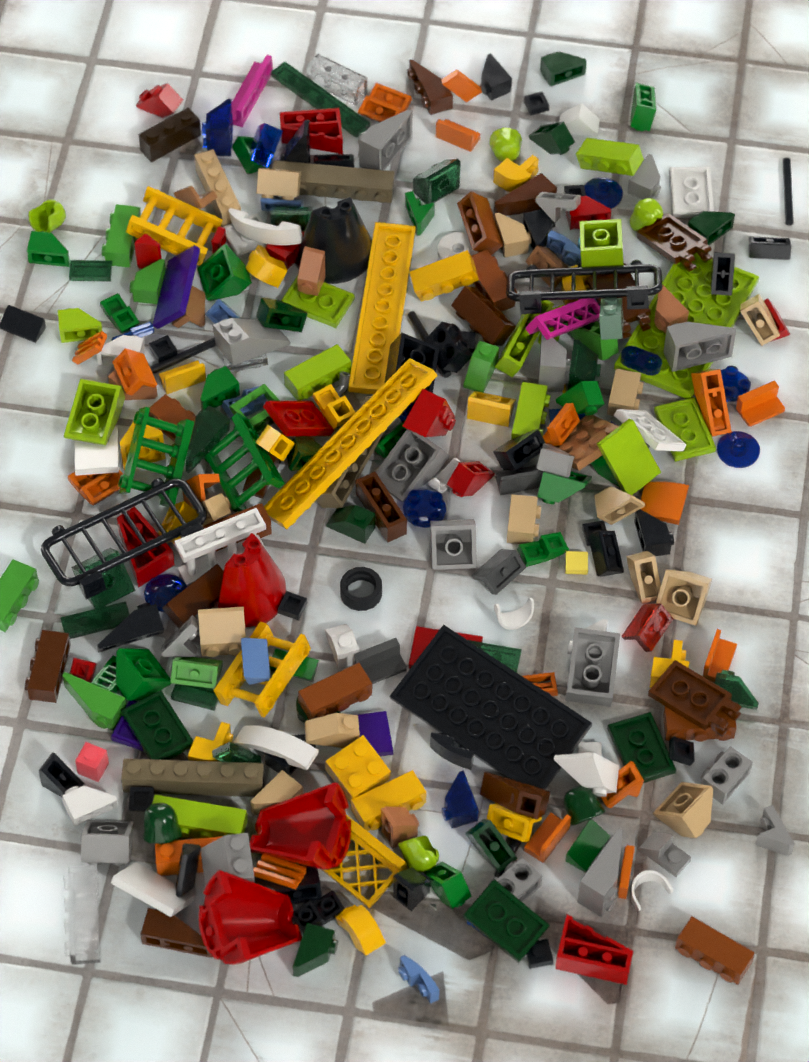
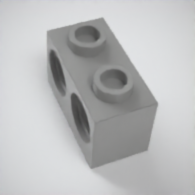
[700,746,753,804]
[488,857,542,902]

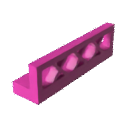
[224,55,273,127]
[526,298,600,340]

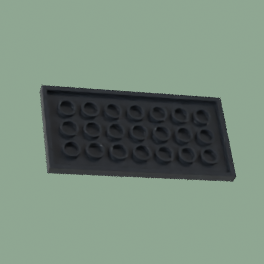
[389,624,592,790]

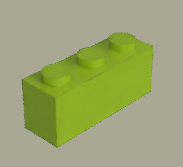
[576,138,644,176]
[284,344,351,401]
[511,382,551,439]

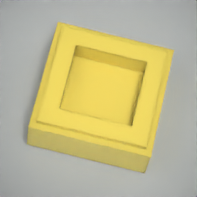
[565,551,588,575]

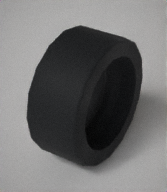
[340,567,382,611]

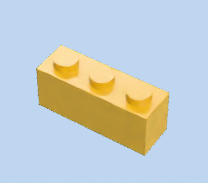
[410,250,479,302]
[351,770,426,831]

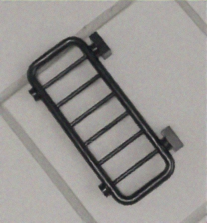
[506,260,663,314]
[41,478,207,600]

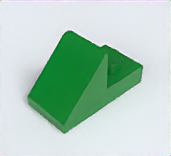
[405,191,435,236]

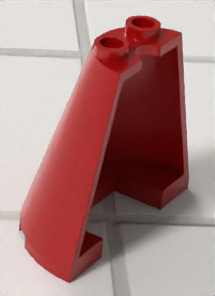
[218,533,286,628]
[249,782,351,870]
[199,870,302,965]

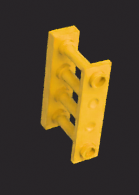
[126,186,223,266]
[213,622,311,718]

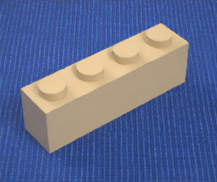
[194,149,241,227]

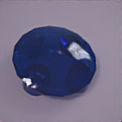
[721,365,751,402]
[403,489,446,528]
[144,574,187,612]

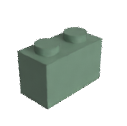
[599,297,624,340]

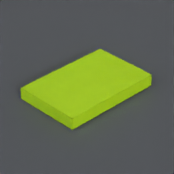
[281,275,355,328]
[654,397,716,462]
[597,419,661,495]

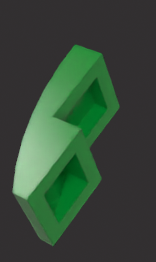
[100,293,140,333]
[517,532,569,567]

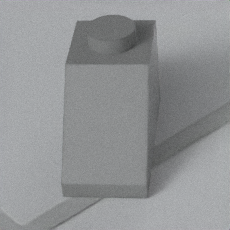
[628,154,661,200]

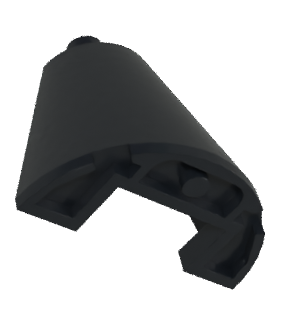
[295,197,372,284]

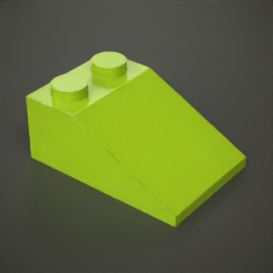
[63,379,125,445]

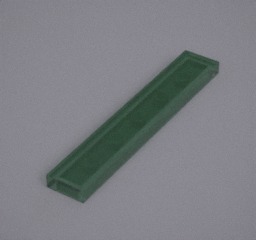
[271,61,370,138]

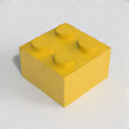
[325,735,391,804]

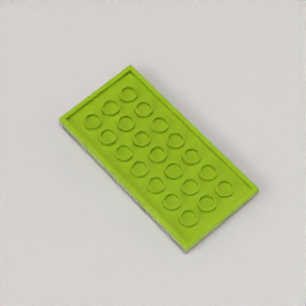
[614,253,760,399]

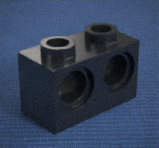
[426,322,472,373]

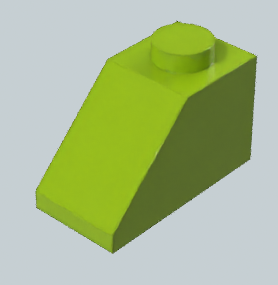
[58,308,102,343]

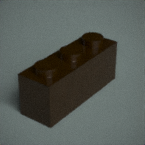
[138,107,201,163]

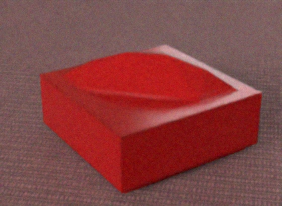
[211,226,227,254]
[69,658,97,683]

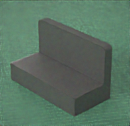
[495,465,543,495]
[472,549,527,595]
[355,638,407,684]

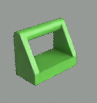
[229,384,280,434]
[170,657,223,689]

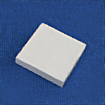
[223,213,267,260]

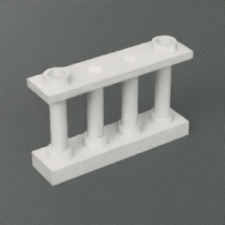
[174,508,268,587]

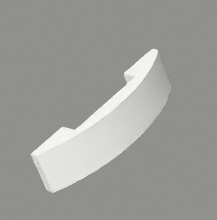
[228,208,303,245]
[232,725,319,770]

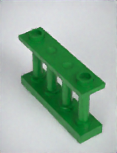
[118,407,195,507]
[199,413,285,512]

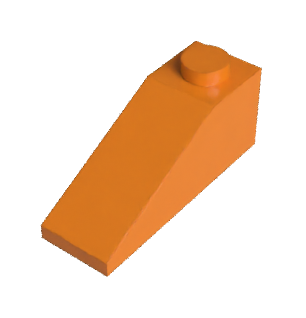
[691,369,732,437]

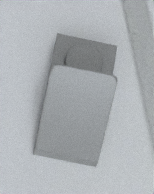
[536,192,581,223]
[537,443,574,477]
[161,615,199,657]
[756,805,794,856]
[639,832,691,877]

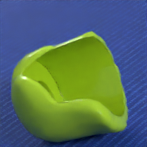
[489,127,522,162]
[630,198,663,231]
[28,199,66,233]
[398,836,439,872]

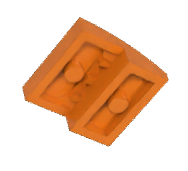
[358,83,412,122]
[68,470,123,506]
[641,482,689,525]

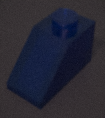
[250,123,283,168]
[441,770,479,829]

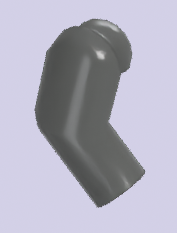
[335,372,350,398]

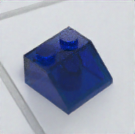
[202,99,233,156]

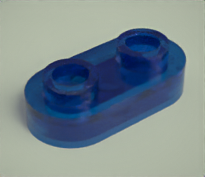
[621,346,662,375]

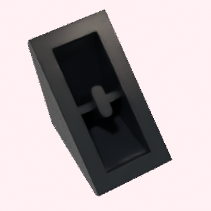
[711,252,735,295]
[38,753,85,797]

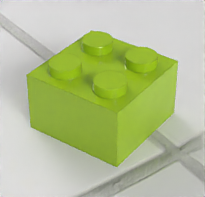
[580,219,624,267]

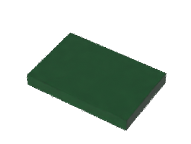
[121,690,194,760]
[607,712,677,783]
[463,879,550,963]

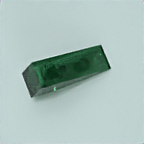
[186,405,230,473]

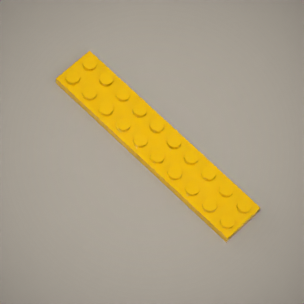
[348,222,416,394]
[264,358,438,529]

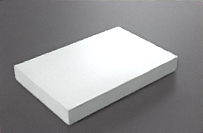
[669,167,714,218]
[614,409,686,451]
[75,426,119,475]
[111,862,196,917]

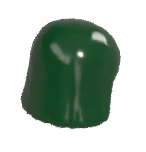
[564,785,605,826]
[143,803,182,844]

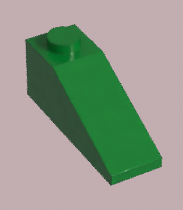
[630,83,656,131]

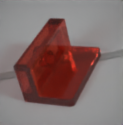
[622,603,673,652]

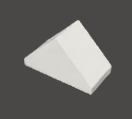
[559,103,600,136]

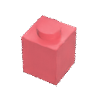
[75,742,109,782]

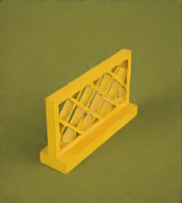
[321,814,408,909]

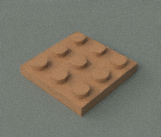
[555,415,619,471]

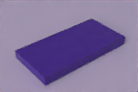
[152,245,200,329]

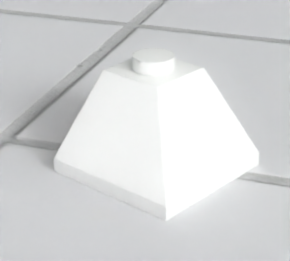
[554,752,619,797]

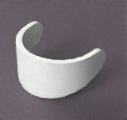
[427,458,460,493]
[494,598,534,630]
[630,870,673,911]

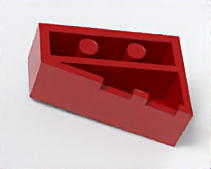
[279,108,343,154]
[402,389,456,437]
[116,506,175,588]
[555,914,633,985]

